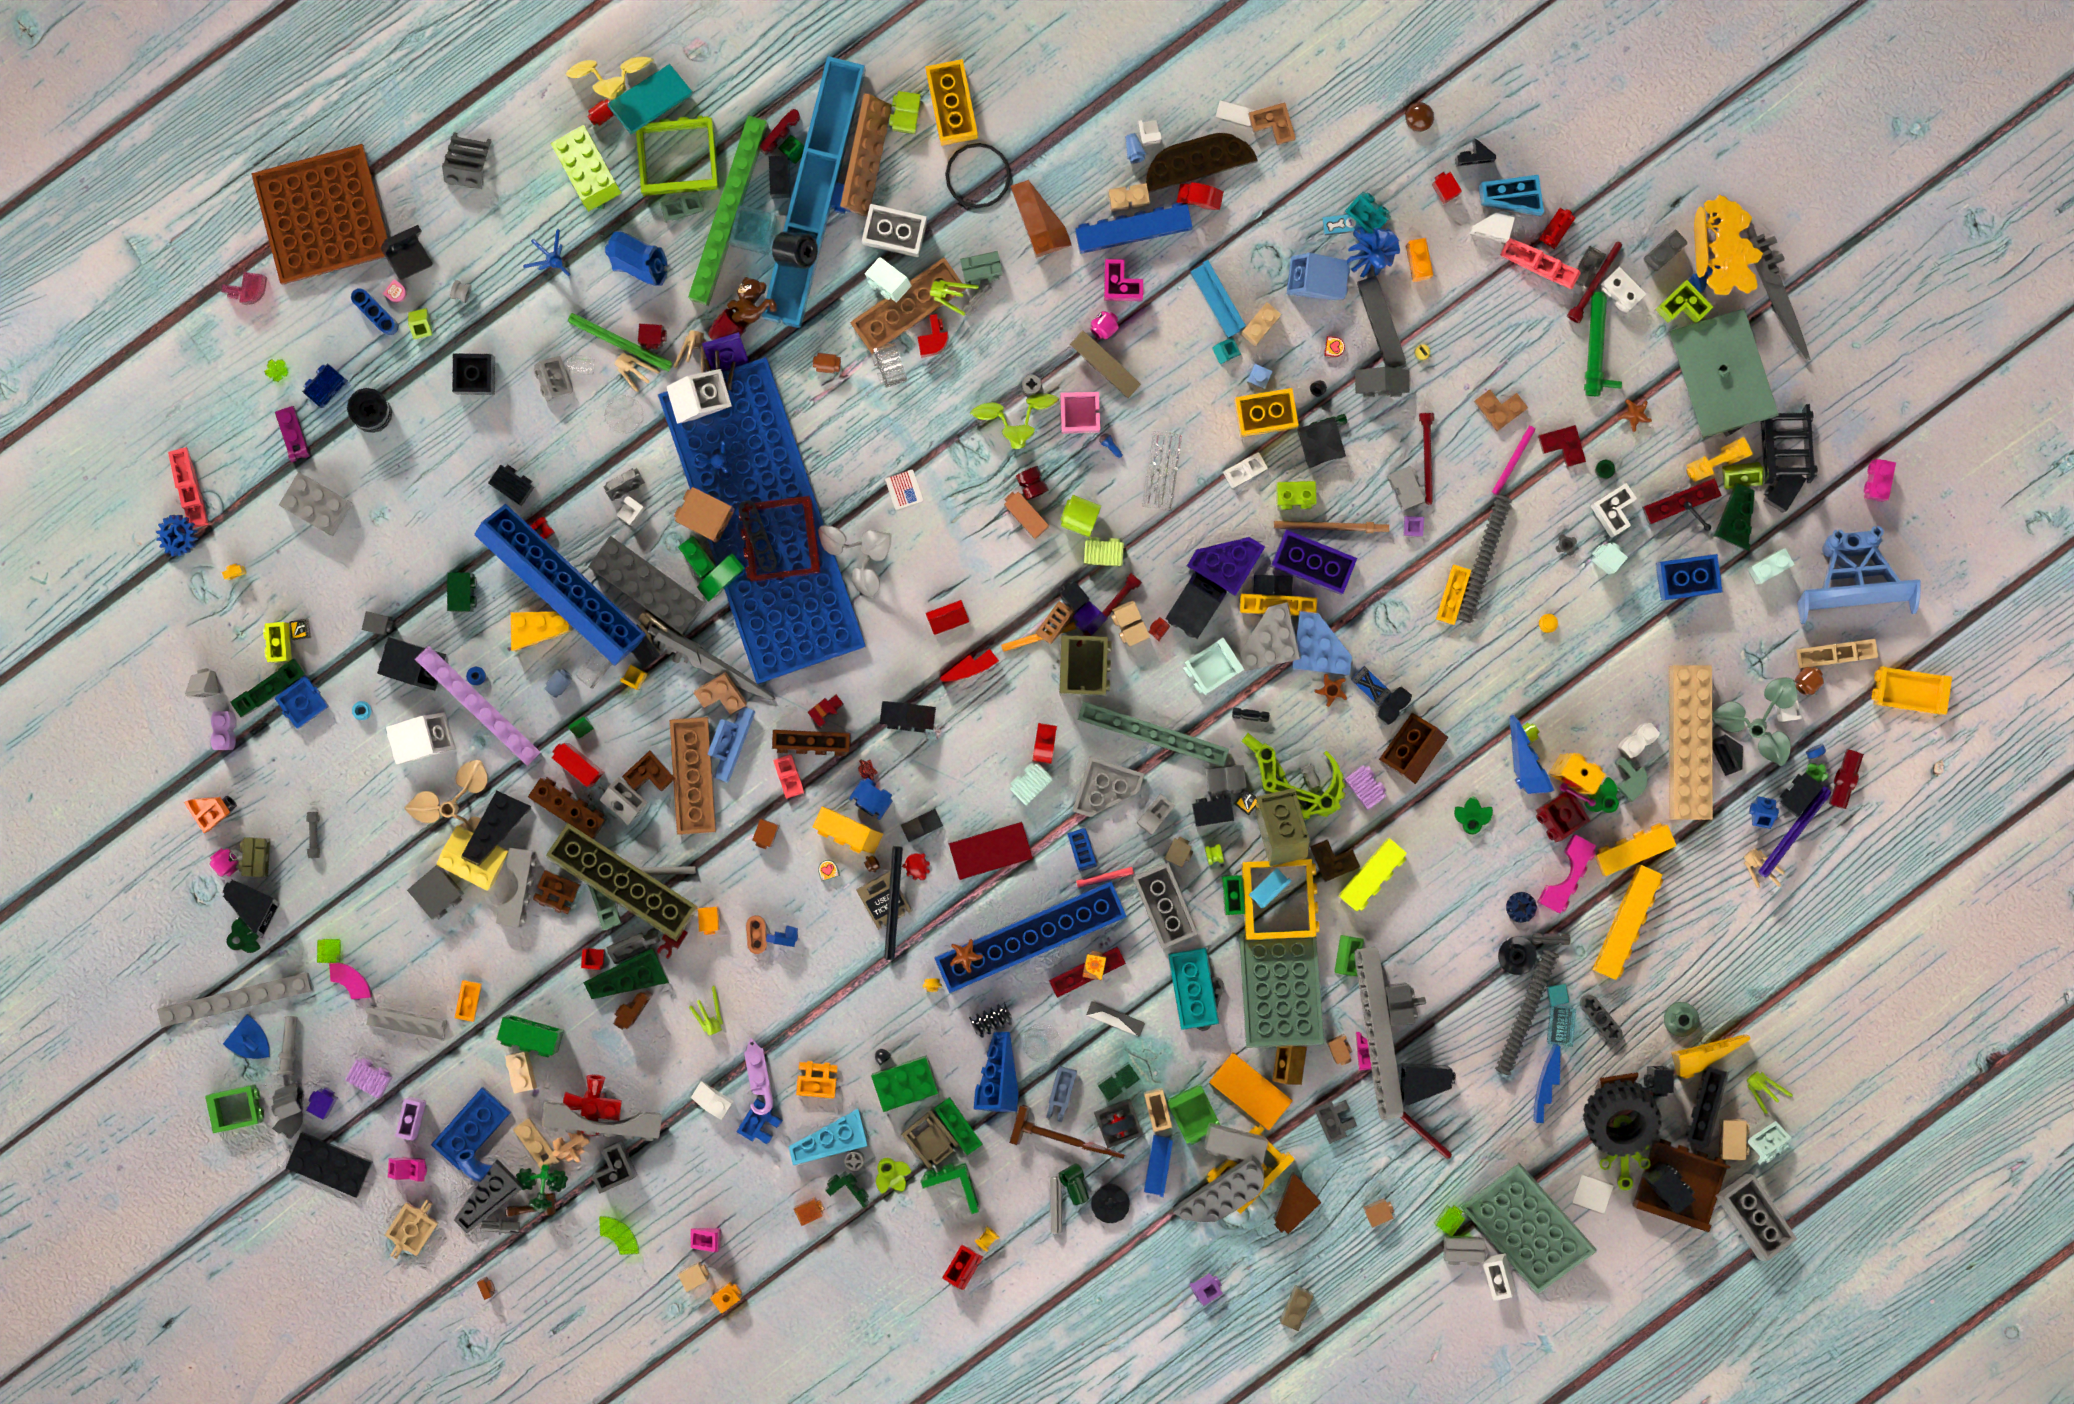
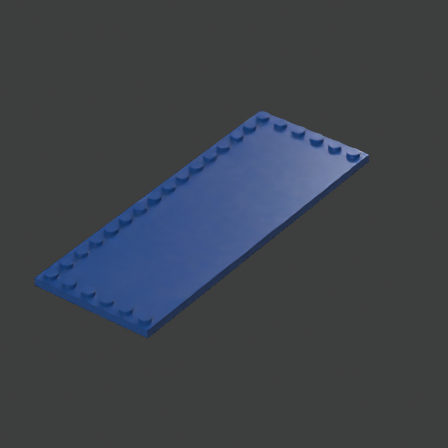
[658,357,866,684]

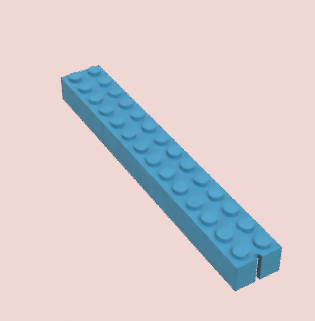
[762,56,866,329]

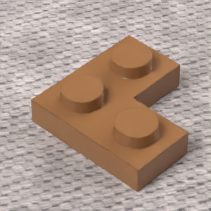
[1248,102,1296,145]
[1474,389,1528,431]
[693,672,747,715]

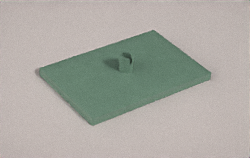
[1669,308,1779,438]
[1239,930,1324,1048]
[1461,1163,1597,1294]

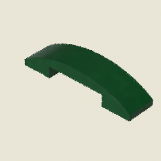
[230,658,305,718]

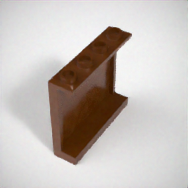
[1632,1138,1731,1232]

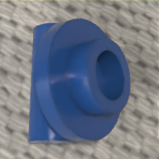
[1688,273,1707,293]

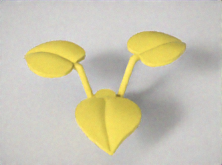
[565,57,654,101]

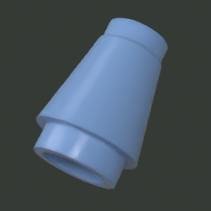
[1125,133,1146,164]

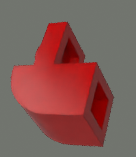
[1177,182,1224,210]
[918,314,949,358]
[1032,723,1057,764]

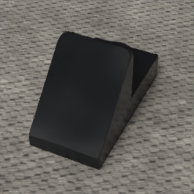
[1455,138,1496,167]
[1253,575,1293,596]

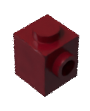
[638,323,667,349]

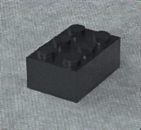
[1642,1161,1695,1214]

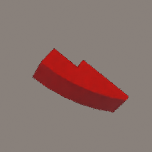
[940,649,999,682]

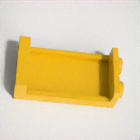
[1871,666,1952,715]

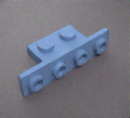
[707,707,755,783]

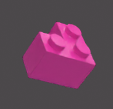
[1104,259,1143,302]

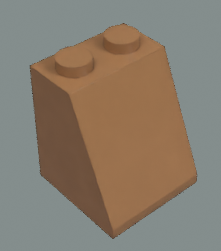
[674,487,735,544]

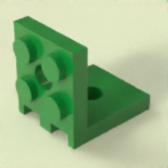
[920,1163,979,1214]

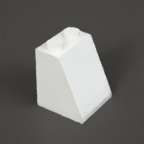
[667,369,731,424]
[386,712,455,764]

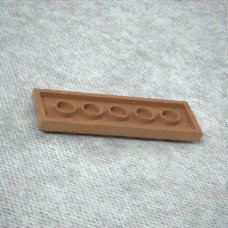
[840,94,892,217]
[850,257,966,354]
[669,717,716,835]

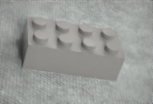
[1132,862,1198,949]
[1716,1174,1797,1261]

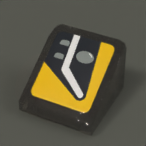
[289,619,311,641]
[1234,789,1257,816]

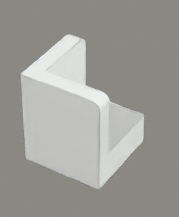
[1138,120,1161,147]
[617,496,646,526]

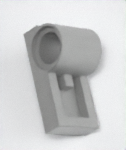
[1136,793,1175,835]

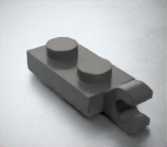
[606,928,660,964]

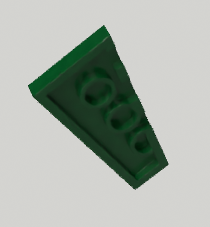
[583,948,670,999]

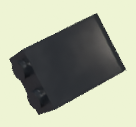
[1165,572,1227,639]
[377,637,447,691]
[222,879,280,938]
[1400,1063,1456,1106]

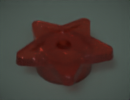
[858,759,878,781]

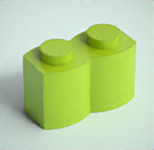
[889,91,921,134]

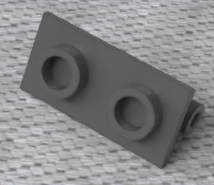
[603,468,645,501]

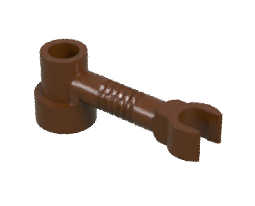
[505,1193,556,1217]

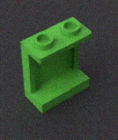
[1166,1084,1220,1145]

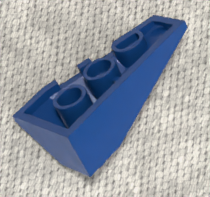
[1509,714,1555,794]
[974,1032,1018,1112]

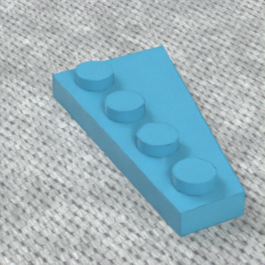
[788,1108,868,1166]

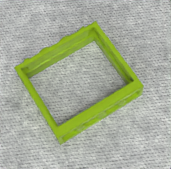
[636,115,719,196]

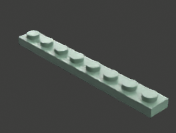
[1077,701,1229,767]

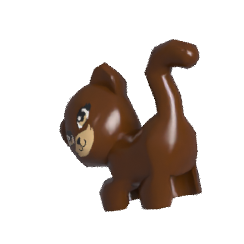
[727,277,777,329]

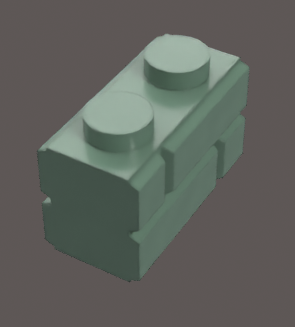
[960,251,1003,285]

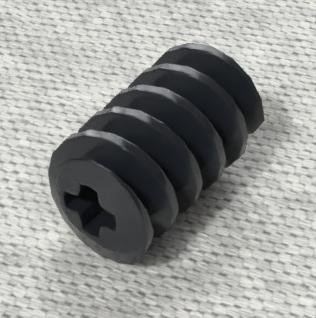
[969,1002,1012,1038]

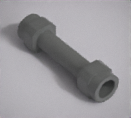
[306,812,320,858]

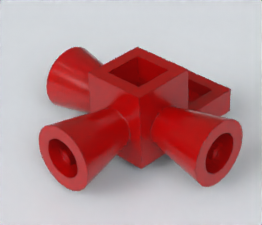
[563,1074,622,1136]

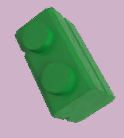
[678,536,717,579]
[1222,875,1245,915]

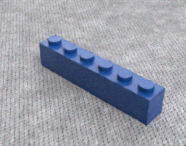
[1075,203,1192,254]

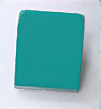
[1212,337,1241,364]
[1547,983,1569,1006]

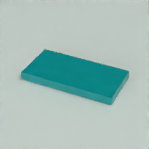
[608,64,693,134]
[1168,948,1220,1030]

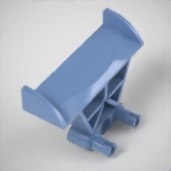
[1797,526,1921,624]

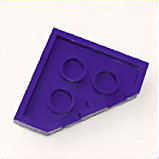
[1187,537,1265,596]

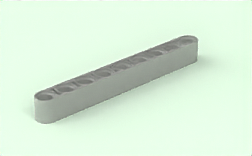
[1354,947,1404,1120]

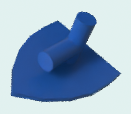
[223,1014,270,1059]

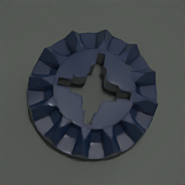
[1506,892,1537,923]

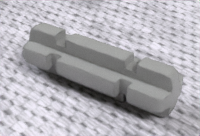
[962,283,993,317]

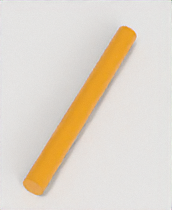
[1001,622,1076,652]

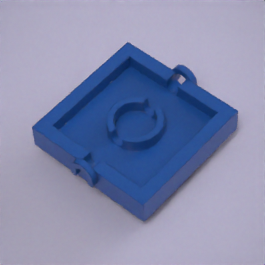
[274,675,329,729]

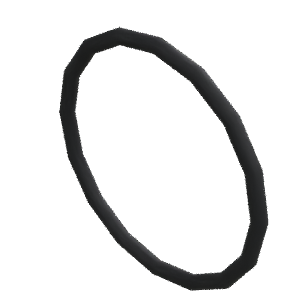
[945,143,1011,208]

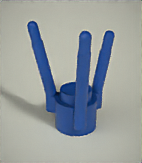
[696,441,728,473]

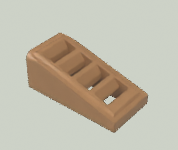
[1036,601,1075,645]

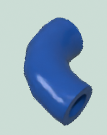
[456,1150,492,1182]

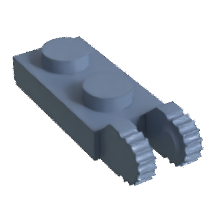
[1046,1066,1077,1122]

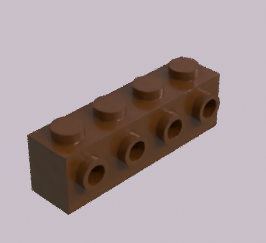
[772,729,851,756]
[528,777,607,839]

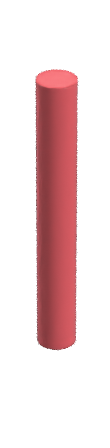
[1076,867,1134,888]

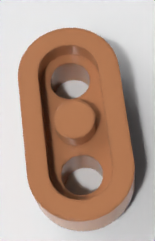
[746,915,767,954]

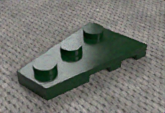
[1714,483,1755,551]

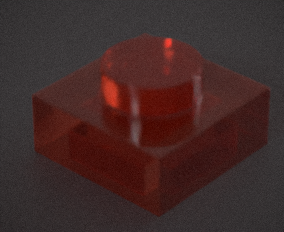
[1148,617,1170,641]

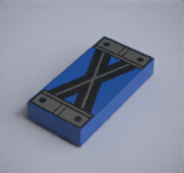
[1351,666,1392,706]

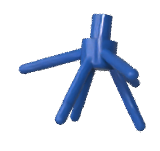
[523,229,571,276]

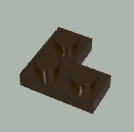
[1310,839,1360,882]

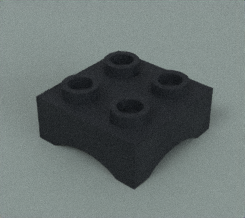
[1297,417,1346,468]

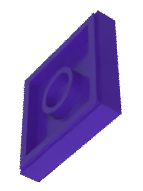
[702,333,749,372]

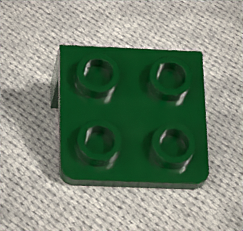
[825,1171,869,1209]

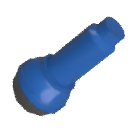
[1099,433,1123,459]

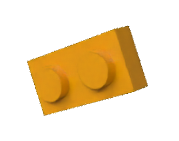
[455,980,482,1022]

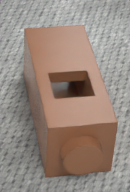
[1004,492,1049,539]

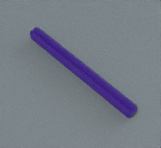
[1758,787,1831,878]

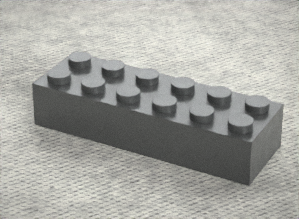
[588,536,706,635]

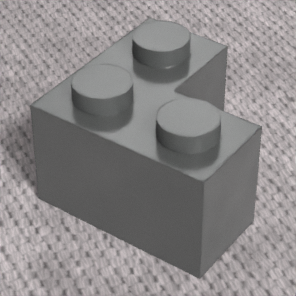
[1355,367,1410,398]
[592,1140,638,1194]

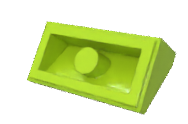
[1722,462,1763,489]

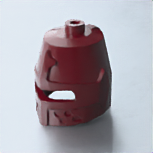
[708,308,746,340]

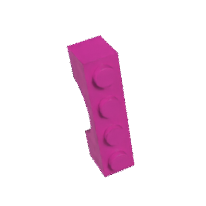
[1537,834,1596,914]

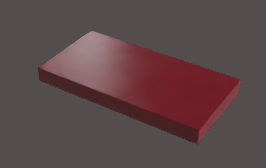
[948,822,1033,880]

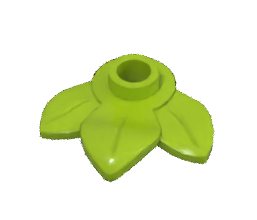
[875,1157,911,1194]

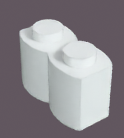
[1618,723,1660,758]

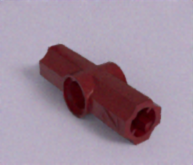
[1829,749,1864,809]

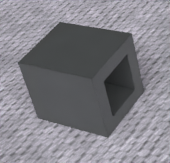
[361,611,394,636]

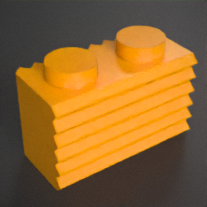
[1405,238,1433,282]

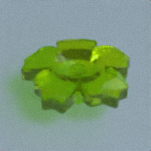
[264,359,289,382]

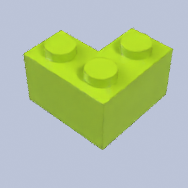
[1655,280,1713,323]

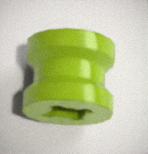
[1205,844,1224,865]

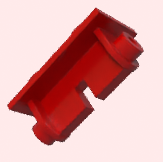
[1539,208,1575,250]

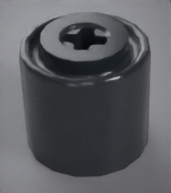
[772,231,818,269]

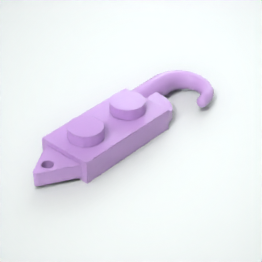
[744,1038,773,1115]

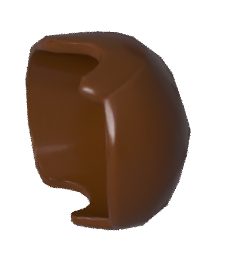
[1405,102,1434,132]

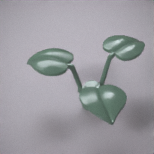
[1712,677,1798,766]

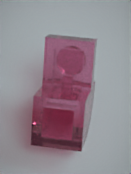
[221,272,267,305]

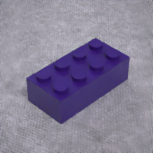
[1270,530,1358,595]

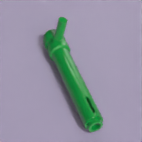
[1584,292,1622,397]

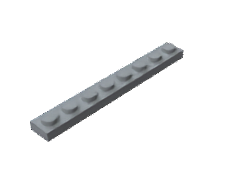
[157,972,312,1028]

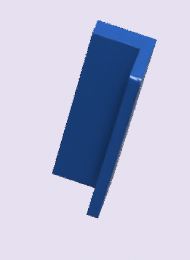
[1144,1134,1173,1197]

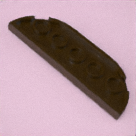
[1146,133,1258,193]

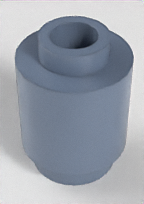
[544,669,572,698]

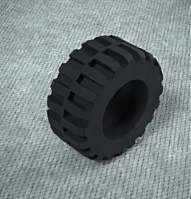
[1583,1080,1662,1157]

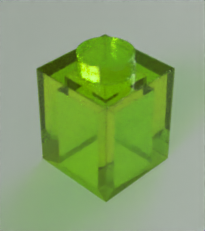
[1434,1204,1465,1237]

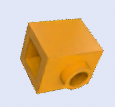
[710,1281,742,1314]

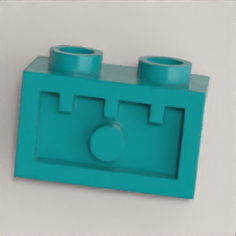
[1345,191,1391,234]

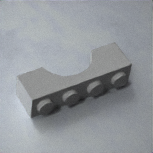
[496,847,537,928]

